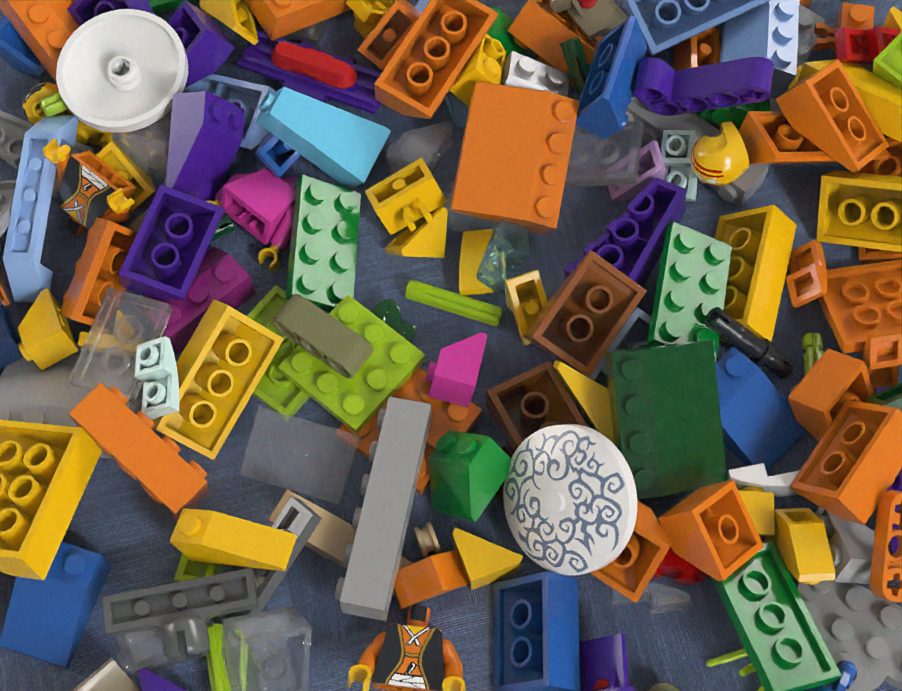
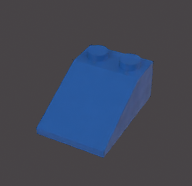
[715,346,807,472]
[0,542,112,669]

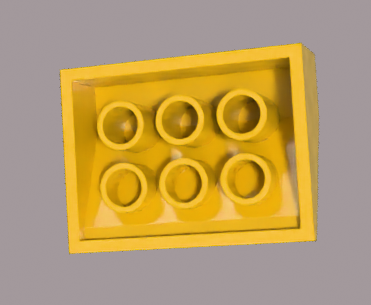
[0,420,102,580]

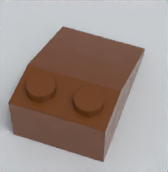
[523,250,647,377]

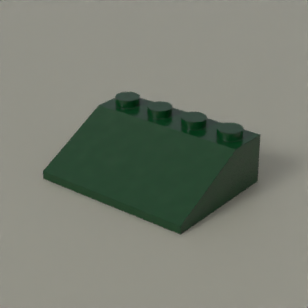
[605,340,727,499]

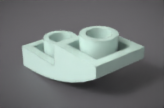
[661,130,698,201]
[134,336,179,420]

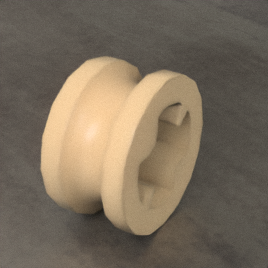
[413,522,441,558]

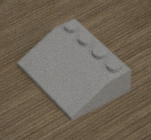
[0,355,144,459]

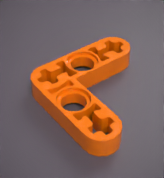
[870,490,902,602]

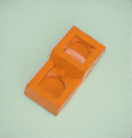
[786,239,827,308]
[861,330,902,392]

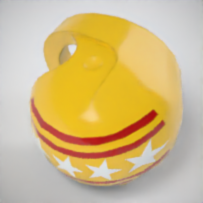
[690,121,750,186]

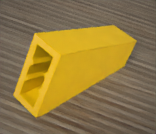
[797,59,902,142]

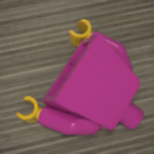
[206,169,297,272]

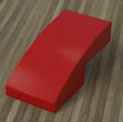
[835,26,899,64]

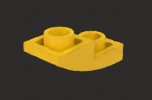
[459,228,498,295]

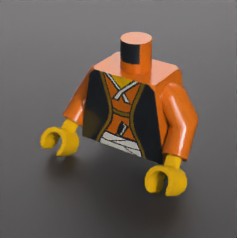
[42,138,137,235]
[347,605,466,691]

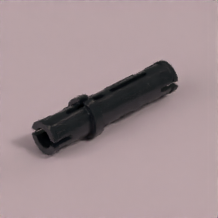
[704,307,795,379]

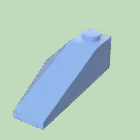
[183,74,276,149]

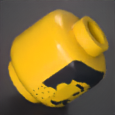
[23,82,68,125]

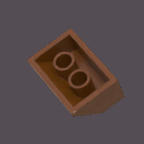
[486,361,588,454]

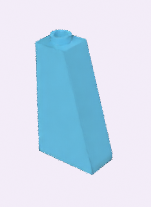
[255,87,391,189]

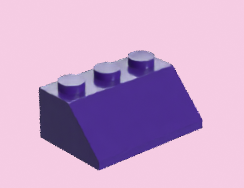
[119,184,225,301]

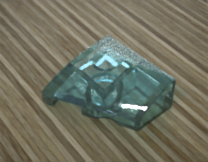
[477,221,531,294]

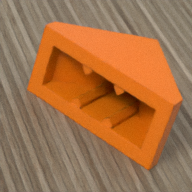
[393,550,469,609]

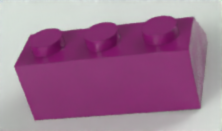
[135,247,256,355]

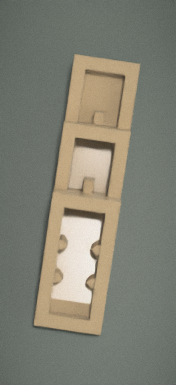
[267,489,413,597]

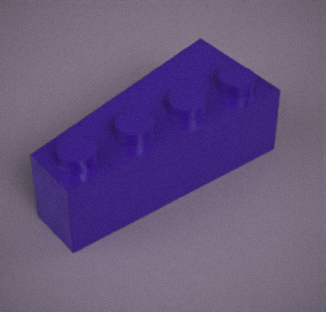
[563,177,686,287]

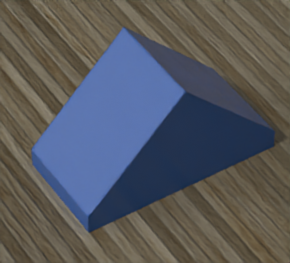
[0,15,46,77]

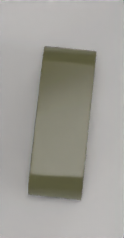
[272,294,374,379]

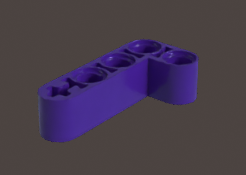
[634,57,774,116]

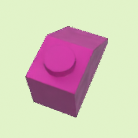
[425,333,488,408]

